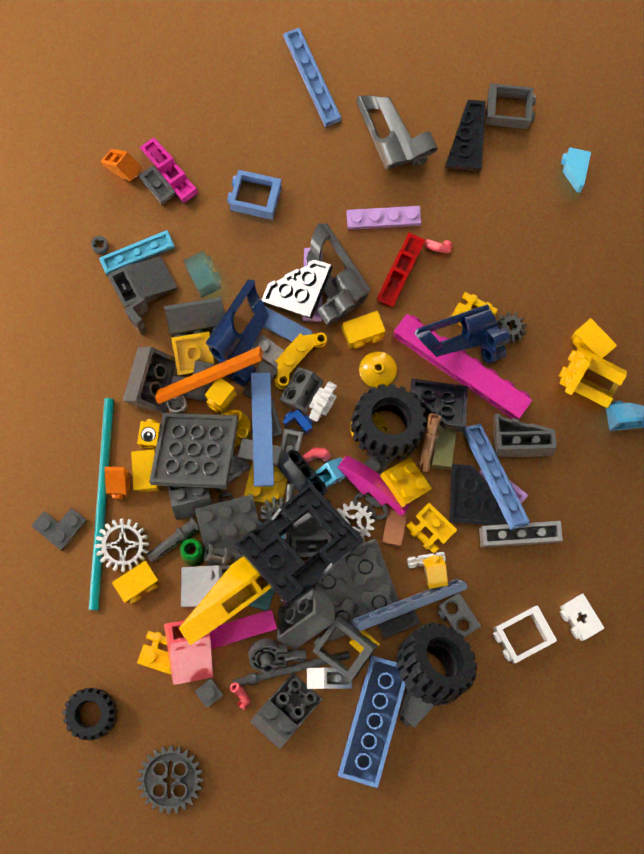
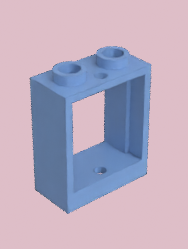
[227,170,282,220]

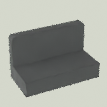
[124,297,149,335]

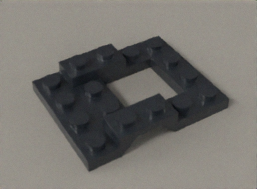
[234,483,364,605]

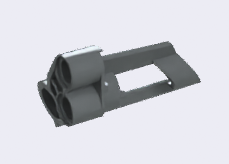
[356,95,438,169]
[306,223,371,325]

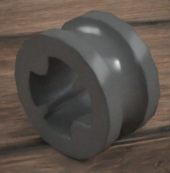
[91,236,108,254]

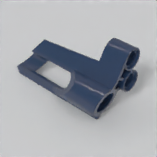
[206,280,269,386]
[414,304,510,364]

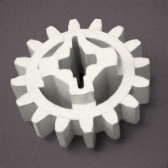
[309,381,337,422]
[337,501,375,541]

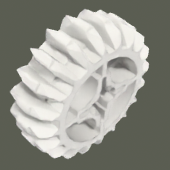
[95,518,149,572]

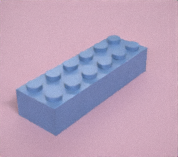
[338,655,406,788]

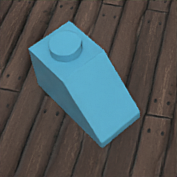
[561,147,591,193]
[315,457,346,489]

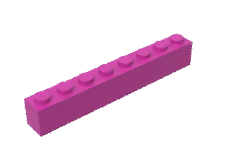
[393,314,532,420]

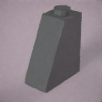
[398,689,435,728]

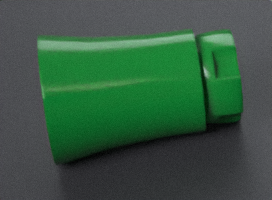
[180,539,205,567]

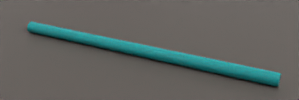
[88,398,114,610]

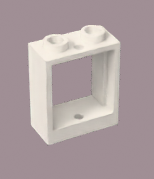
[493,605,557,664]

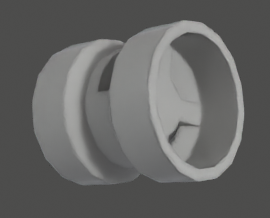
[167,395,188,414]

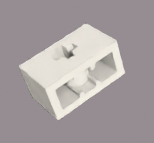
[560,594,604,641]

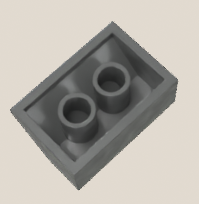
[164,297,225,337]
[122,347,177,413]
[277,582,335,649]

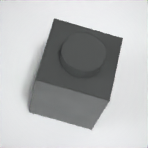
[195,679,225,708]

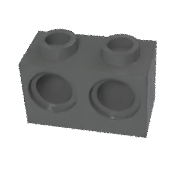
[279,367,324,414]
[437,593,481,637]

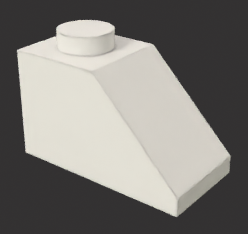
[307,668,352,689]

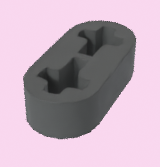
[354,493,388,521]

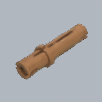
[418,414,441,471]

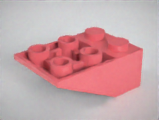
[164,621,213,685]

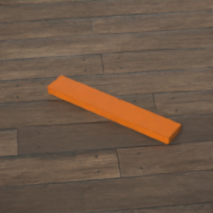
[155,346,263,404]

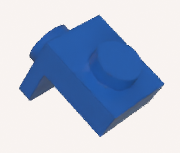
[283,409,313,435]

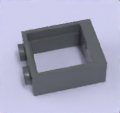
[485,83,536,129]
[313,617,378,681]

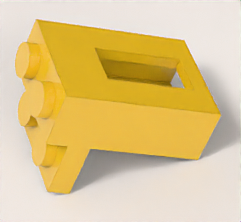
[559,347,627,408]

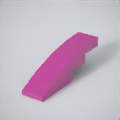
[139,138,198,203]
[338,456,411,516]
[209,609,277,650]

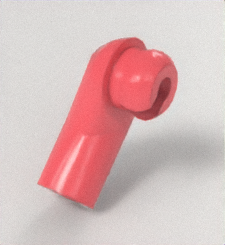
[424,239,453,254]
[303,447,331,463]
[230,682,251,710]

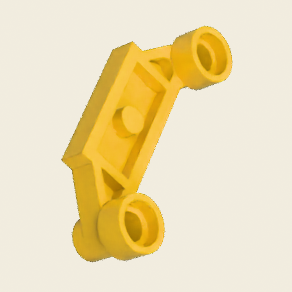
[274,333,327,390]

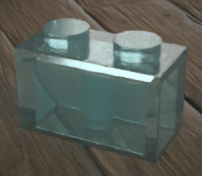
[183,251,222,298]

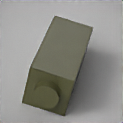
[431,424,457,471]

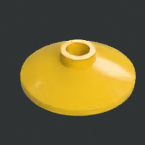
[359,352,397,388]

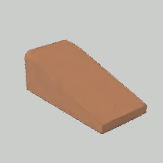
[382,506,408,548]

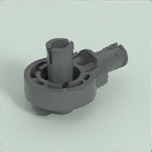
[248,639,306,674]

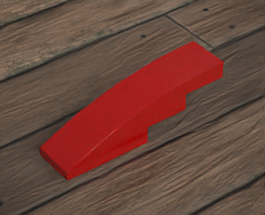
[376,232,426,307]

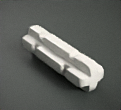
[407,552,446,568]

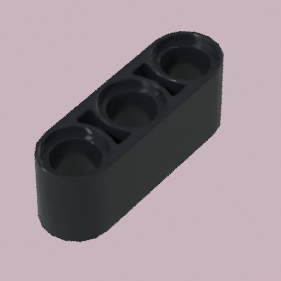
[278,449,327,496]

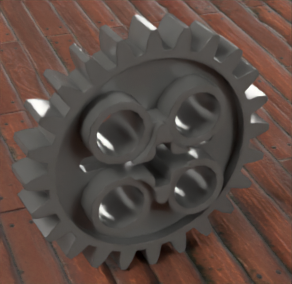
[137,745,204,814]

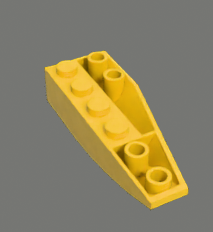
[179,557,271,645]

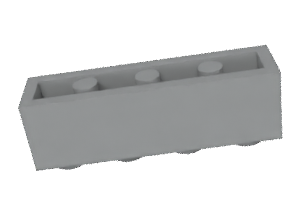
[479,521,563,548]

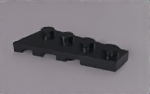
[445,100,486,171]

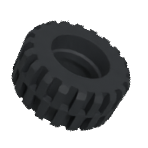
[351,384,428,461]
[396,623,477,706]

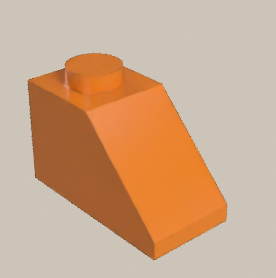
[101,149,142,181]
[104,467,131,500]

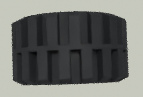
[63,688,118,740]

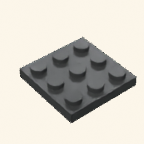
[195,494,260,566]

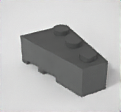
[492,413,557,457]

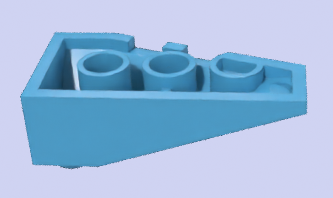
[606,401,644,431]

